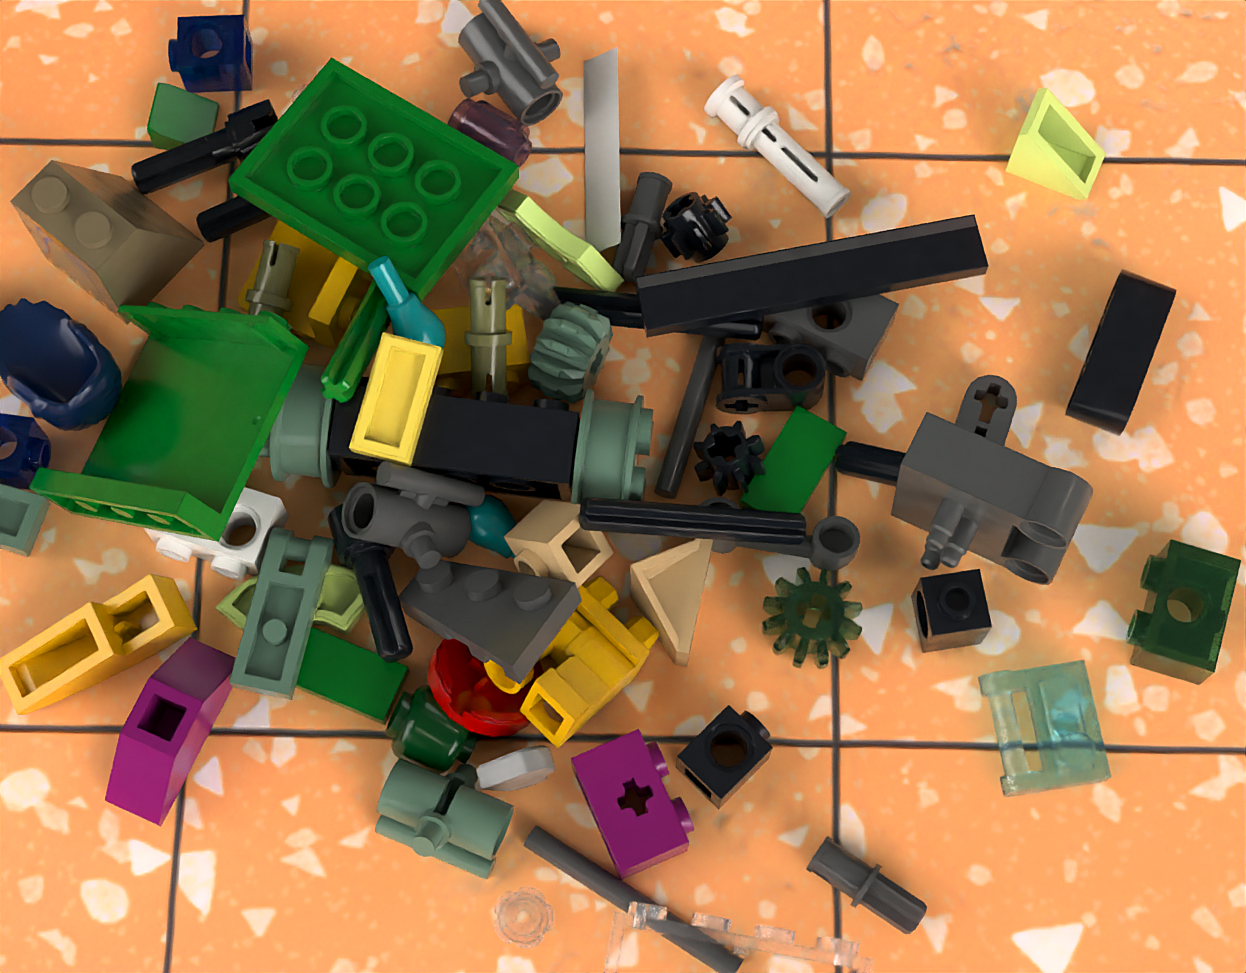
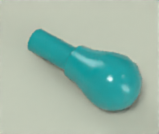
[368,256,446,349]
[463,495,517,559]

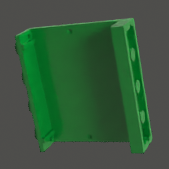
[29,302,310,542]

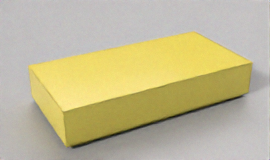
[349,332,443,467]

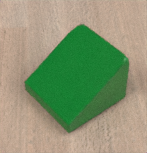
[147,82,220,150]

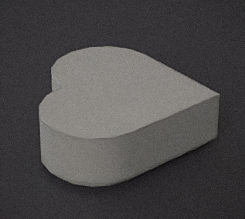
[476,745,555,791]

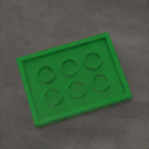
[228,57,519,302]

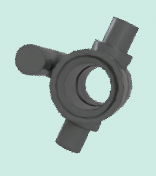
[458,0,563,126]
[342,461,485,569]

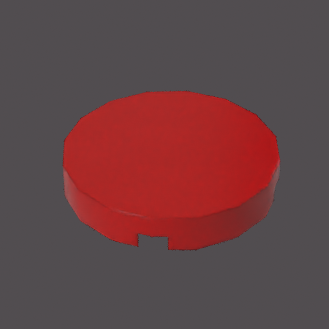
[428,638,545,737]

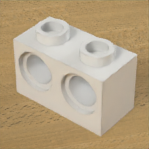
[144,487,289,580]

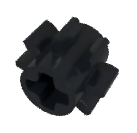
[660,192,732,263]
[693,420,766,497]

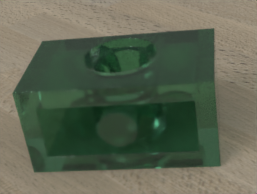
[1126,539,1241,685]

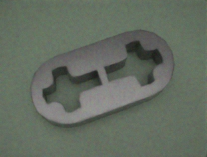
[955,375,1017,446]

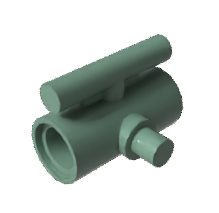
[375,758,514,880]

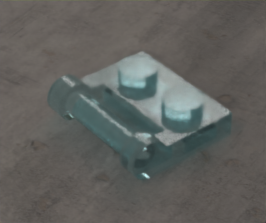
[978,660,1112,797]

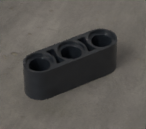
[1065,269,1177,436]

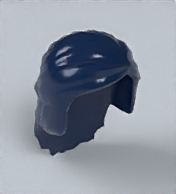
[0,298,122,431]

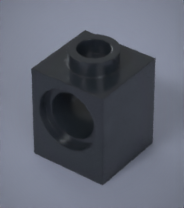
[911,569,992,653]
[676,705,773,810]

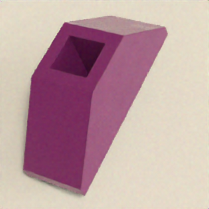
[105,637,236,827]

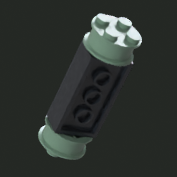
[260,363,654,505]

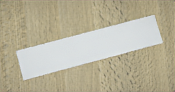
[584,47,621,252]

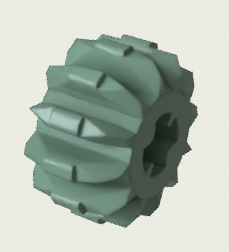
[527,301,613,404]

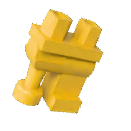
[484,576,659,749]

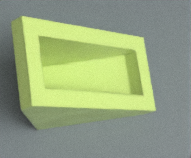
[1005,88,1106,200]

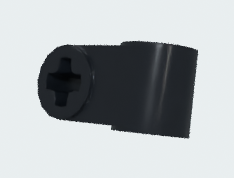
[715,342,826,415]

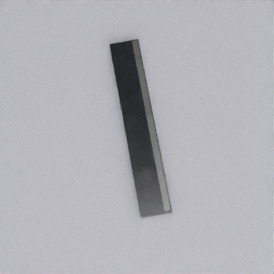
[635,214,989,338]

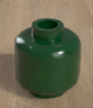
[385,685,480,774]

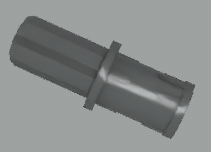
[611,172,673,283]
[806,836,927,935]

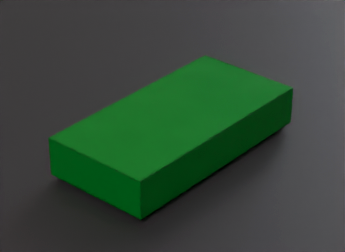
[739,405,847,513]
[295,627,410,725]

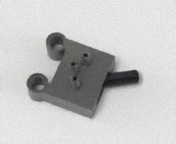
[835,412,1093,585]

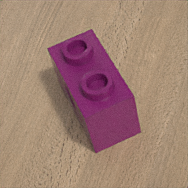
[571,729,694,880]

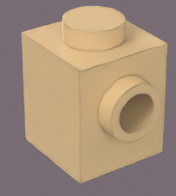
[504,500,614,588]

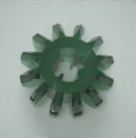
[761,567,863,669]

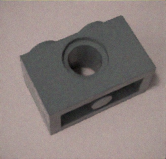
[763,294,899,381]

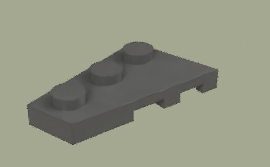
[398,560,582,684]

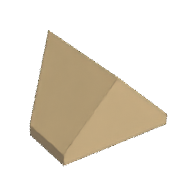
[630,538,713,667]

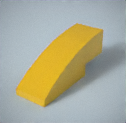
[0,573,198,715]

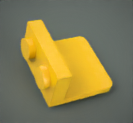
[238,220,374,350]

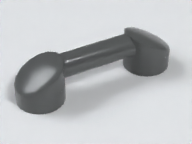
[700,497,860,571]

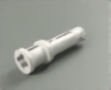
[704,74,851,218]

